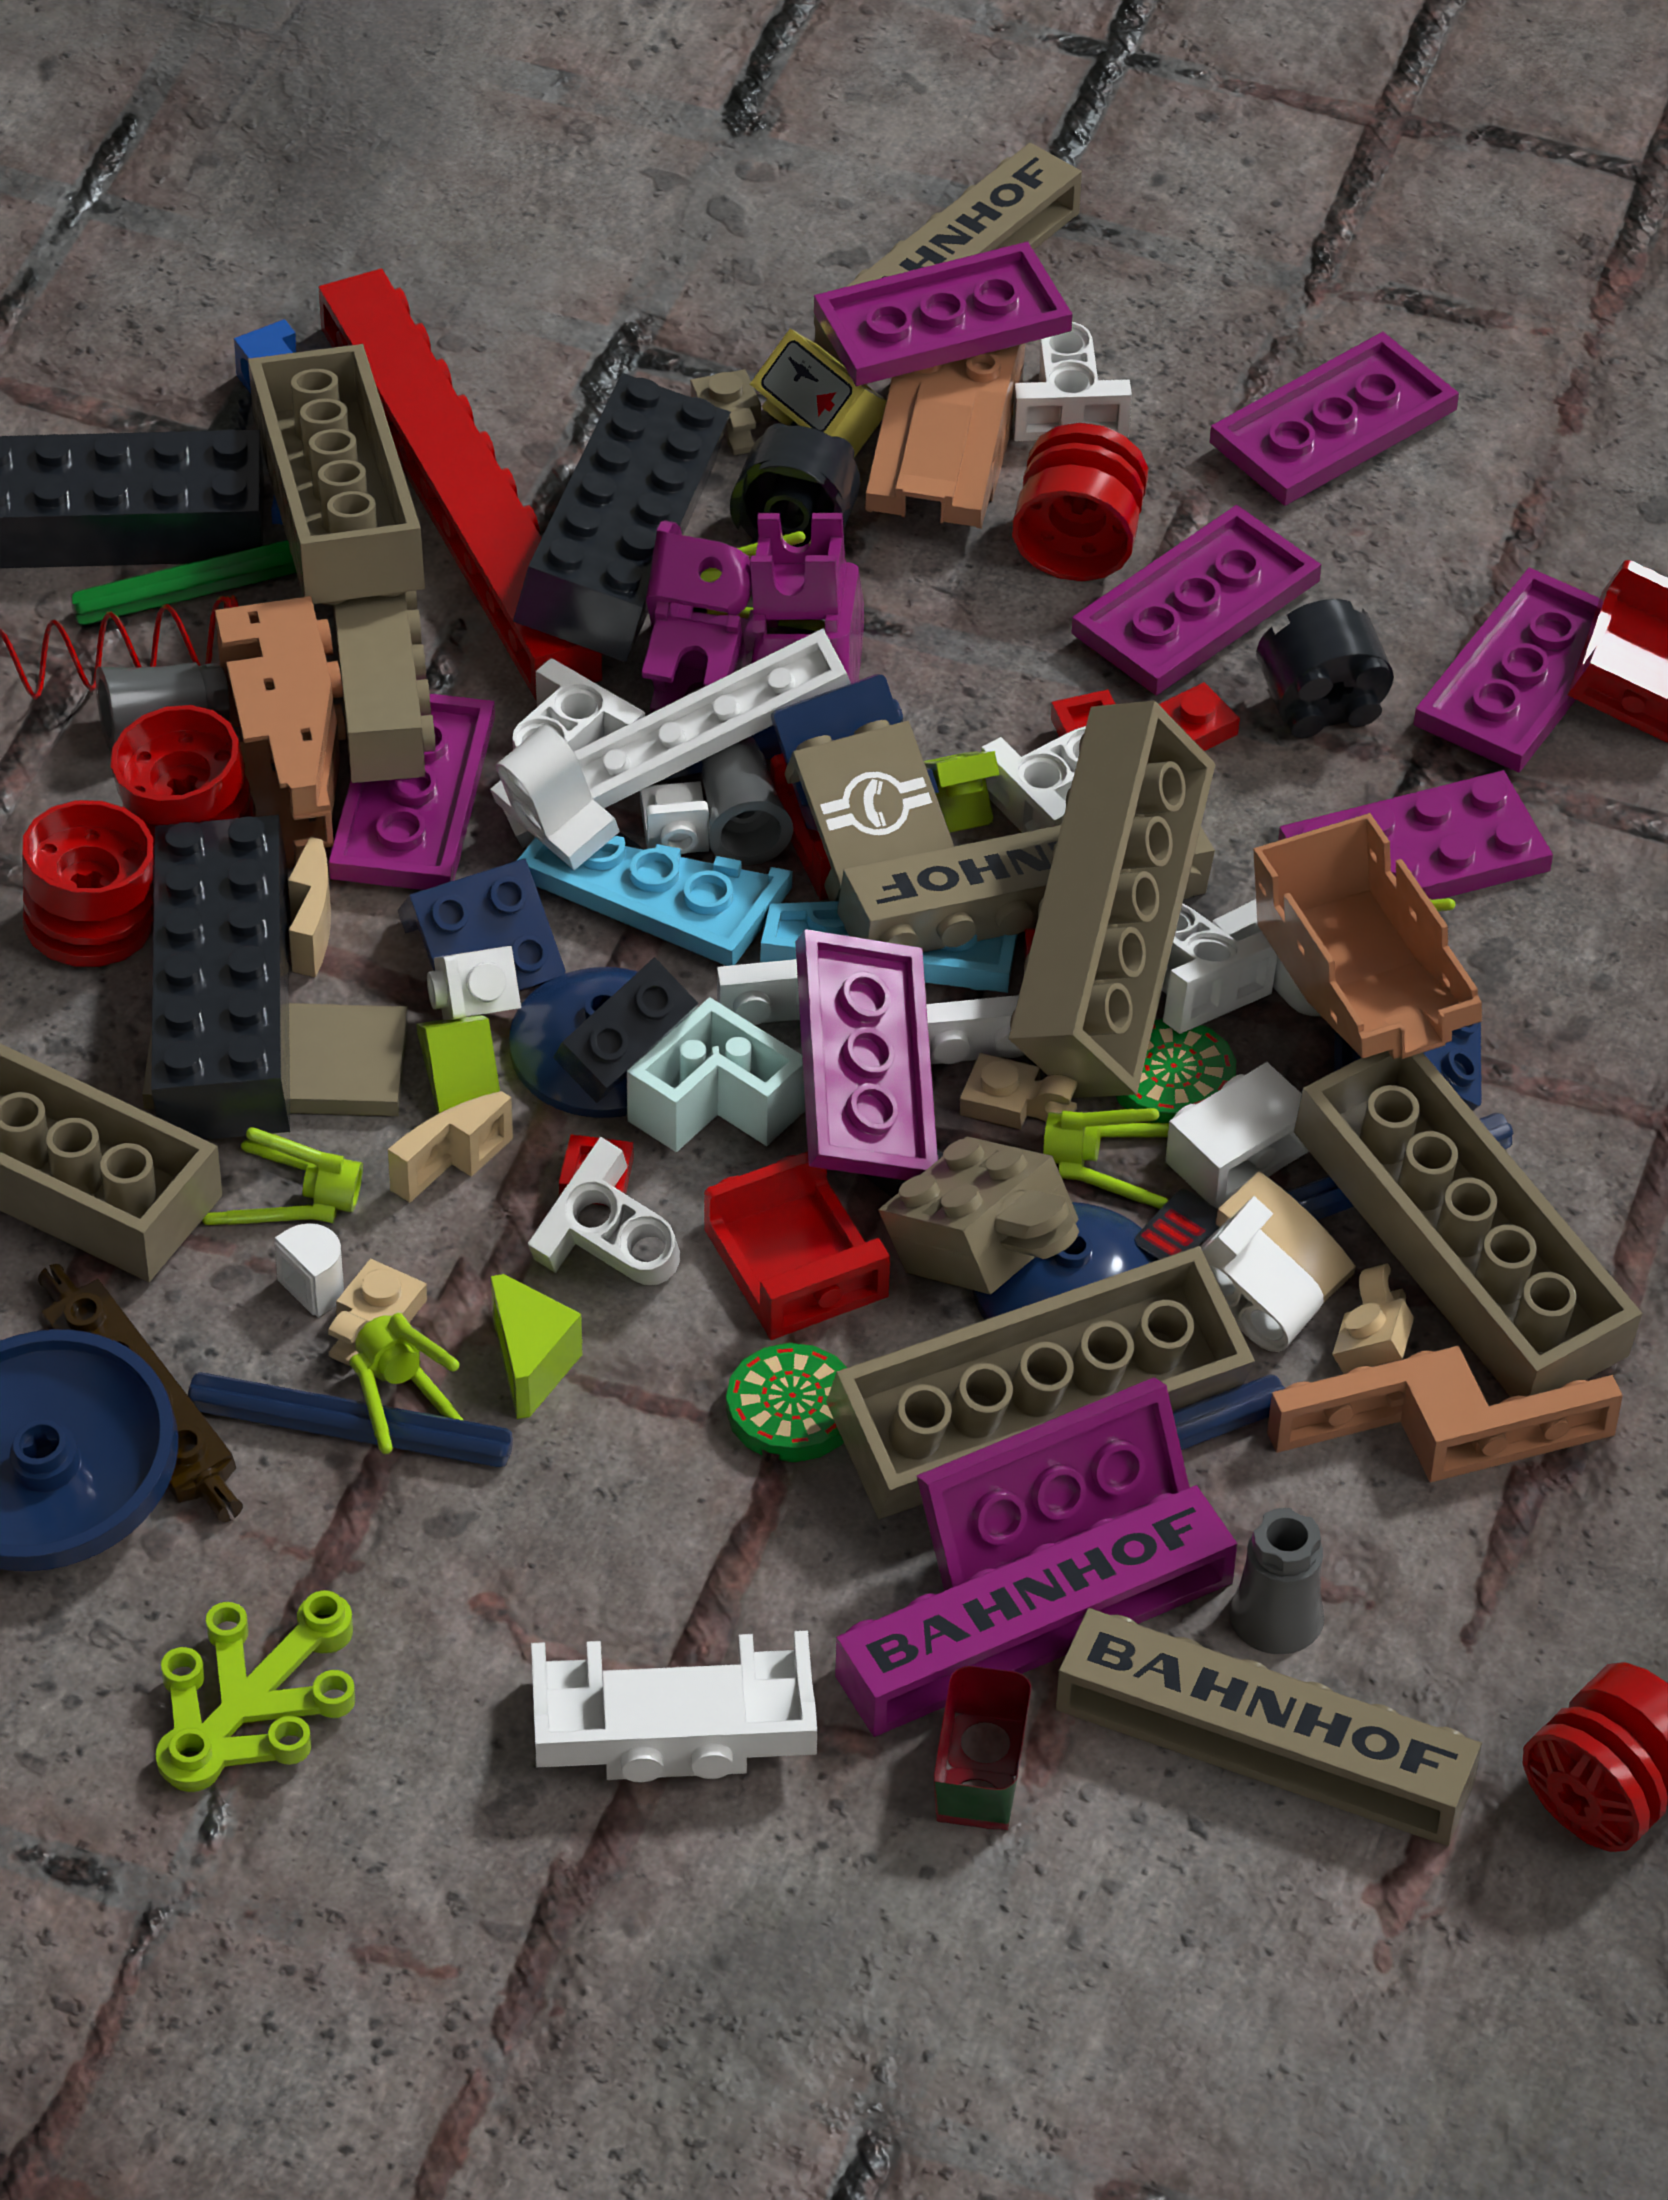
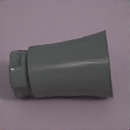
[96,662,230,751]
[701,737,793,866]
[1229,1508,1325,1654]

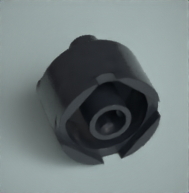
[730,424,860,547]
[1256,599,1394,738]

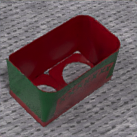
[934,1666,1031,1830]

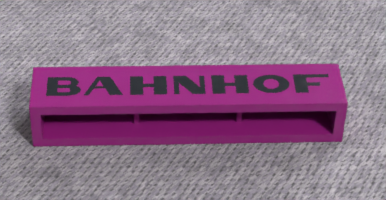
[835,1485,1238,1737]

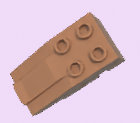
[865,343,1025,529]
[215,596,346,868]
[1253,813,1482,1059]

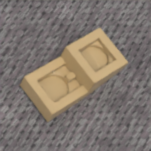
[288,837,331,978]
[388,1091,513,1203]
[1216,1171,1356,1302]

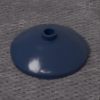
[509,967,638,1118]
[973,1202,1160,1320]

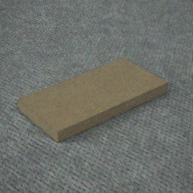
[142,1003,408,1116]

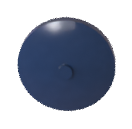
[0,1329,178,1571]

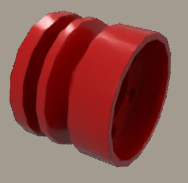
[1012,422,1149,582]
[111,705,256,865]
[22,800,153,967]
[1522,1662,1668,1852]

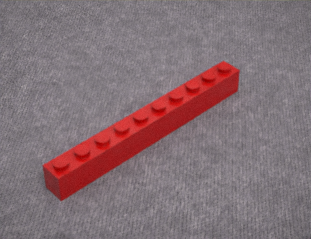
[318,268,604,701]

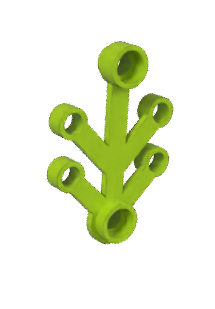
[156,1590,355,1792]

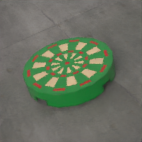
[1115,1018,1236,1123]
[726,1343,847,1462]

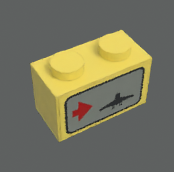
[750,328,887,459]

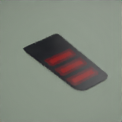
[1135,1189,1220,1259]

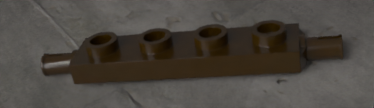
[38,1263,243,1523]

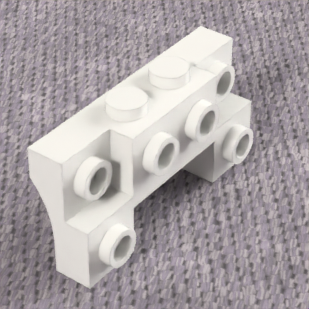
[531,1631,817,1782]

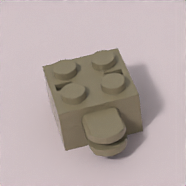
[878,1137,1079,1295]

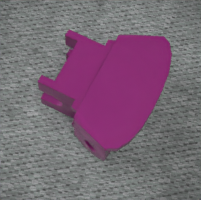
[750,513,864,683]
[642,520,759,713]

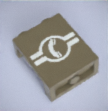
[784,720,954,901]

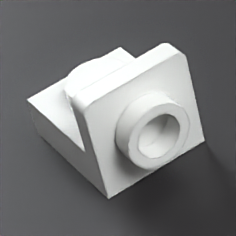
[640,781,709,854]
[427,946,521,1020]

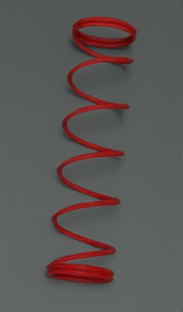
[0,595,239,700]

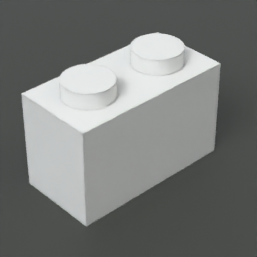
[1166,1062,1309,1208]

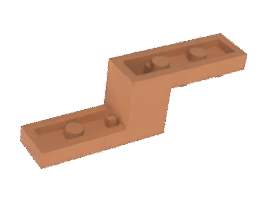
[1267,1346,1623,1483]

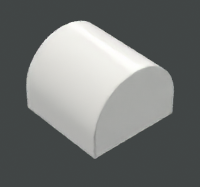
[274,1223,344,1318]

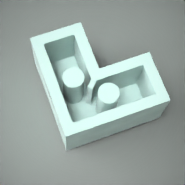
[627,997,805,1152]

